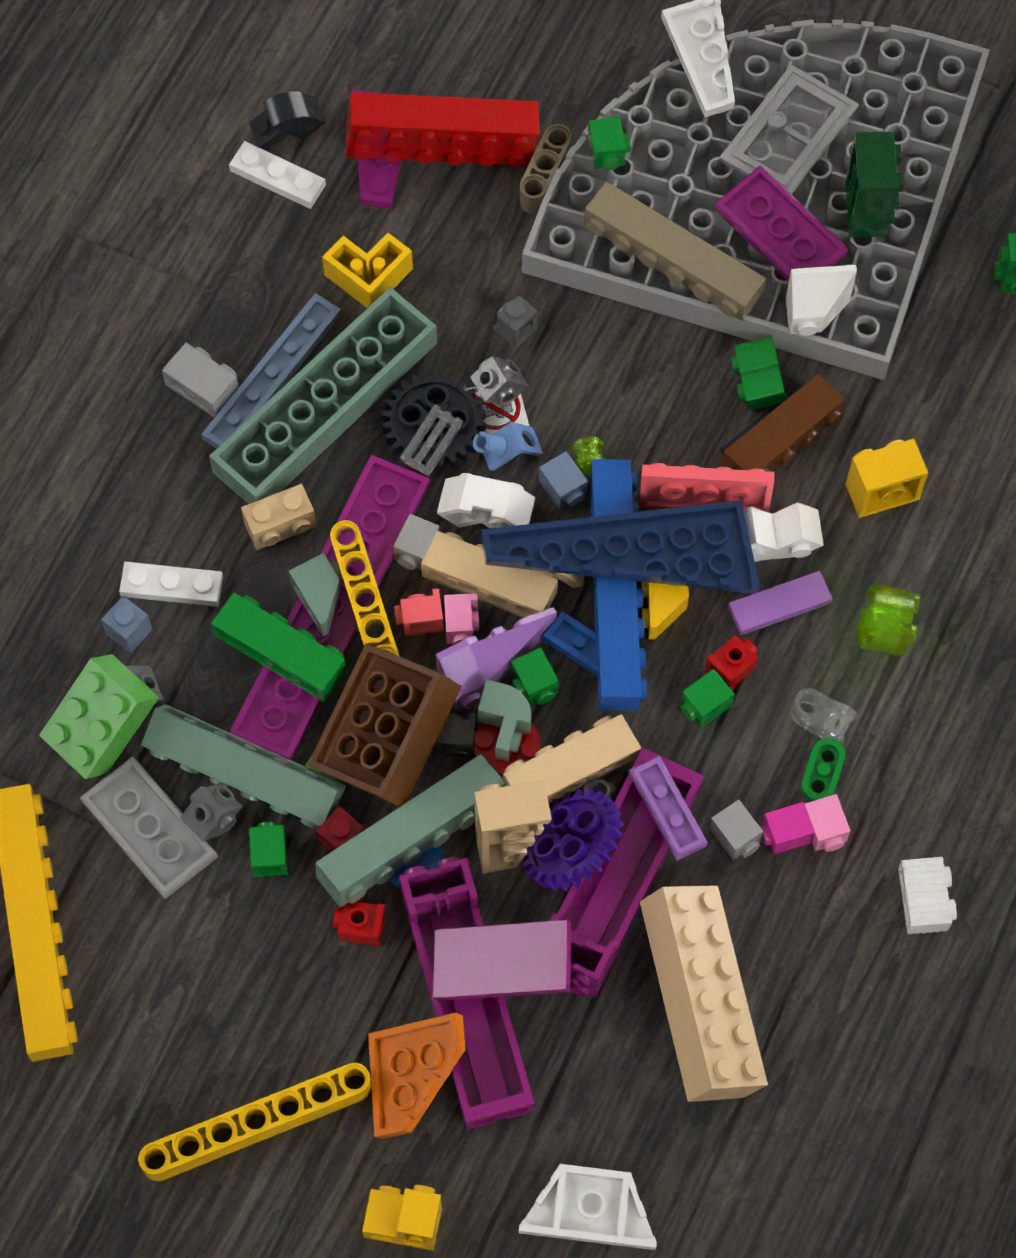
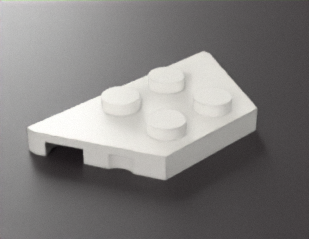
[519,1164,657,1250]

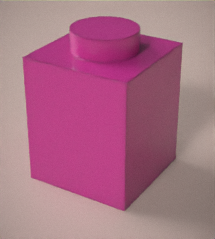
[760,802,815,855]

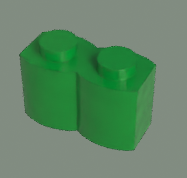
[731,336,787,411]

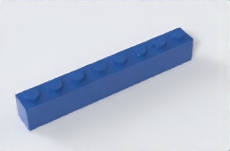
[589,459,647,711]

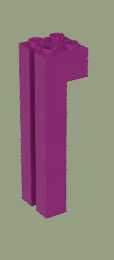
[549,747,704,998]
[399,857,535,1130]

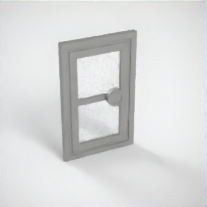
[719,65,859,195]

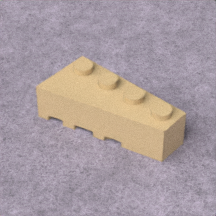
[474,780,552,874]

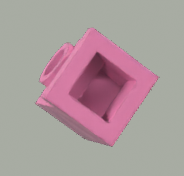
[444,593,479,645]

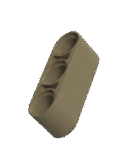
[520,124,572,214]

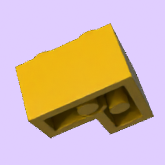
[322,233,413,308]
[362,1185,442,1251]

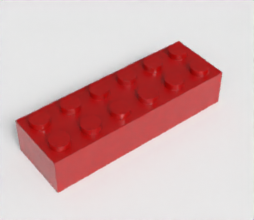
[346,92,539,168]

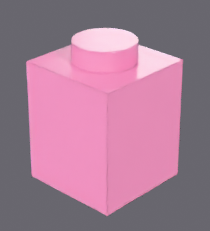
[804,794,850,852]

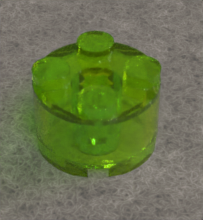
[858,583,920,656]

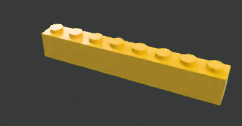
[0,784,78,1062]

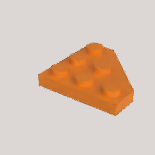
[368,1013,465,1139]

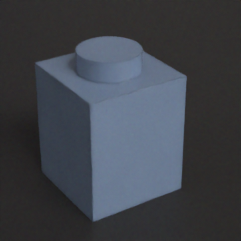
[539,452,588,510]
[101,596,152,654]

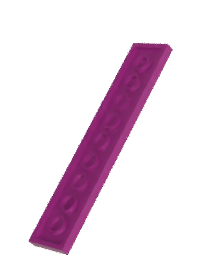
[229,455,430,761]

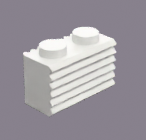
[898,857,957,935]

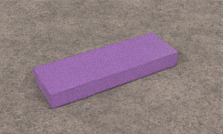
[728,571,833,636]
[629,756,708,861]

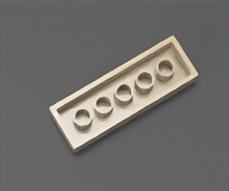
[640,886,768,1102]

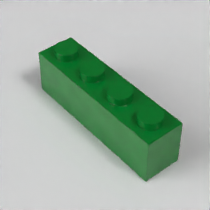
[211,592,347,703]

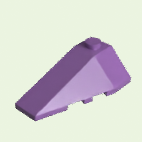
[436,607,557,711]

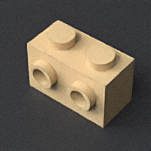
[241,484,316,550]

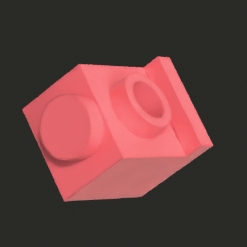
[394,589,444,636]

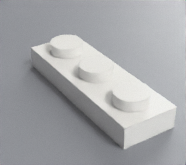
[229,141,326,209]
[119,562,223,607]

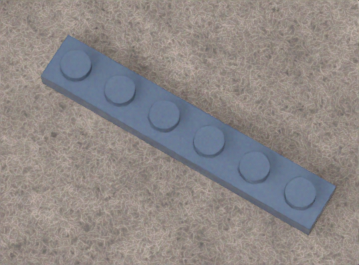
[201,293,341,449]

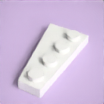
[661,0,735,117]

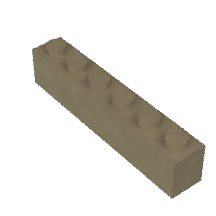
[584,181,766,322]

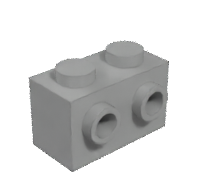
[162,343,239,418]

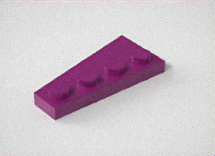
[352,89,402,209]

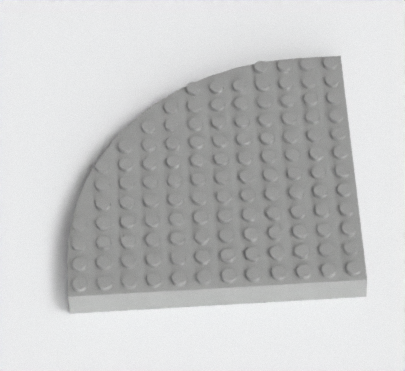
[522,20,990,380]

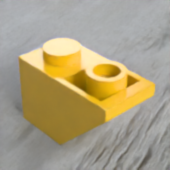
[641,582,689,639]

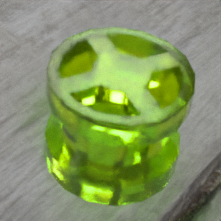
[572,437,606,474]

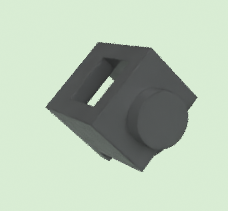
[493,295,538,349]

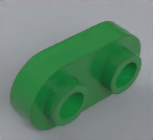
[801,738,846,802]

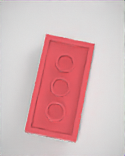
[639,463,774,513]

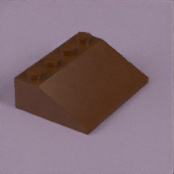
[308,644,462,807]

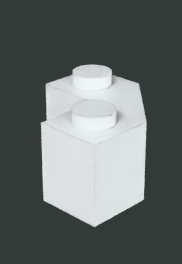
[437,473,535,529]
[744,502,824,562]

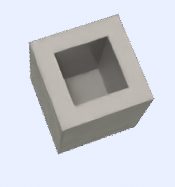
[393,514,440,570]
[709,800,763,860]

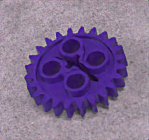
[522,788,624,892]

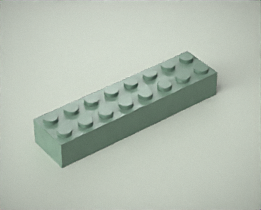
[209,287,437,504]

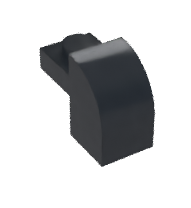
[249,91,326,150]

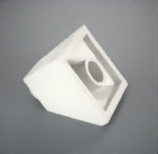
[785,265,857,336]

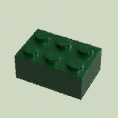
[845,132,903,237]

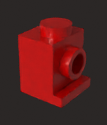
[705,635,758,689]
[333,902,386,947]

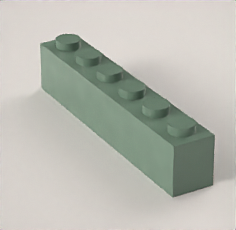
[141,704,346,828]
[316,754,506,908]

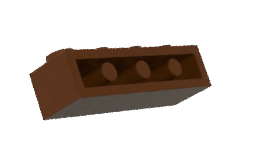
[722,374,845,472]

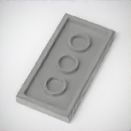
[80,756,218,899]

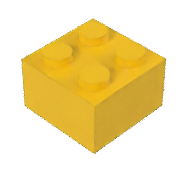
[845,439,928,518]

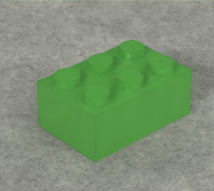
[39,654,159,779]

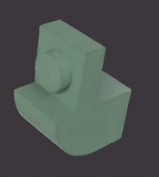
[478,680,531,762]

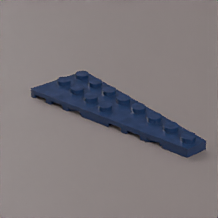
[481,500,760,593]

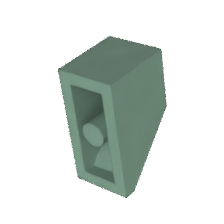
[289,553,343,637]

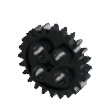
[382,372,486,472]

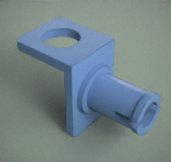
[473,422,543,471]

